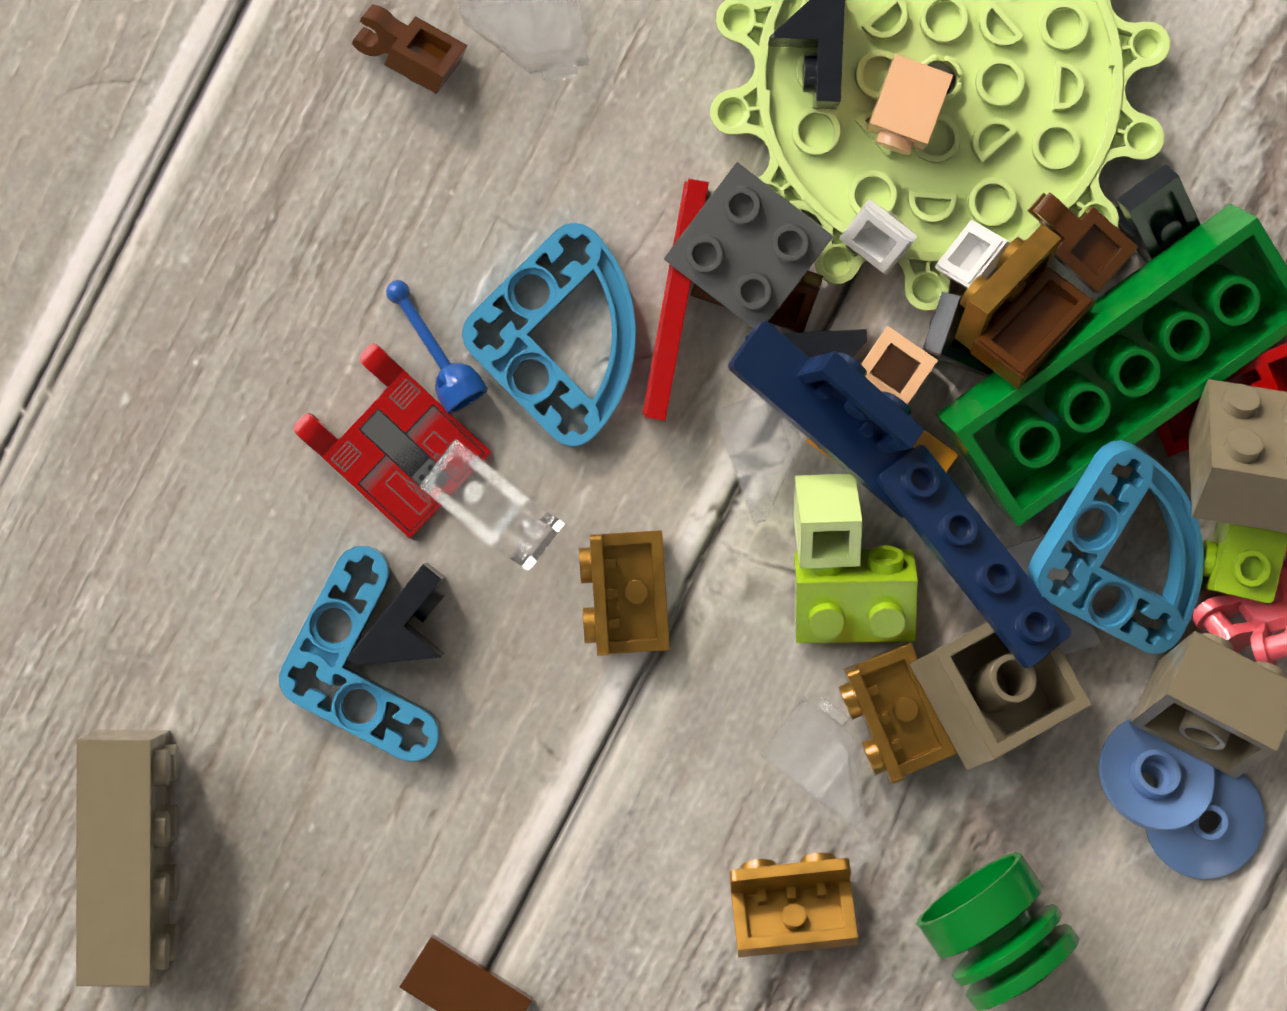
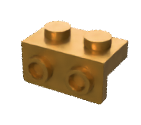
[955,224,1061,350]
[579,530,670,656]
[838,642,957,784]
[729,853,858,958]

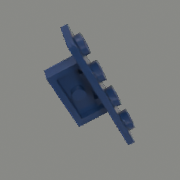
[728,321,925,518]
[877,444,1071,669]

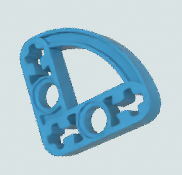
[462,223,636,447]
[1028,440,1204,654]

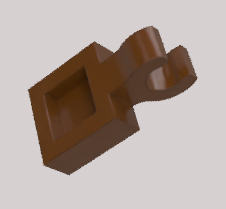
[352,4,468,94]
[1027,192,1138,293]

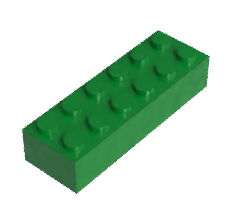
[935,204,1287,527]

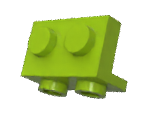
[1201,521,1287,603]
[794,545,918,643]

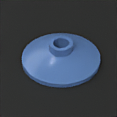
[1098,719,1215,832]
[1146,767,1265,879]

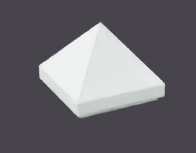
[839,199,917,275]
[934,220,1010,289]

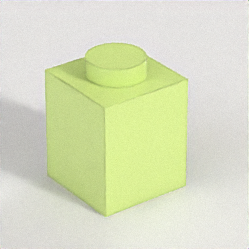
[794,474,862,569]

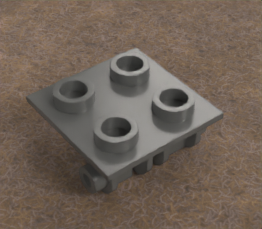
[664,162,834,328]

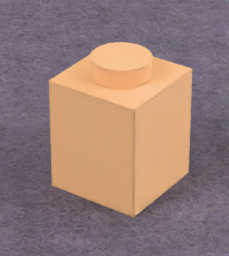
[866,54,953,155]
[861,326,938,405]

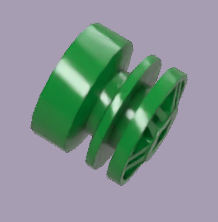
[916,852,1080,1011]

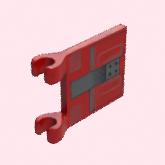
[293,343,491,539]

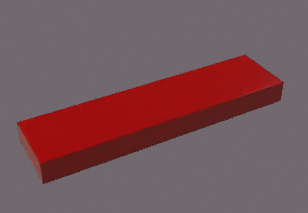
[642,178,709,422]

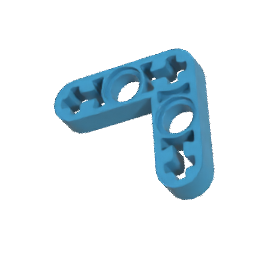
[279,545,441,762]

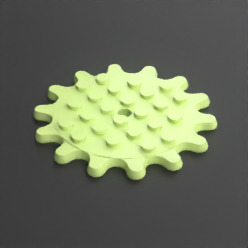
[710,0,1170,311]

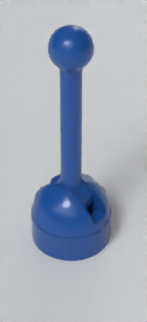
[386,280,488,415]

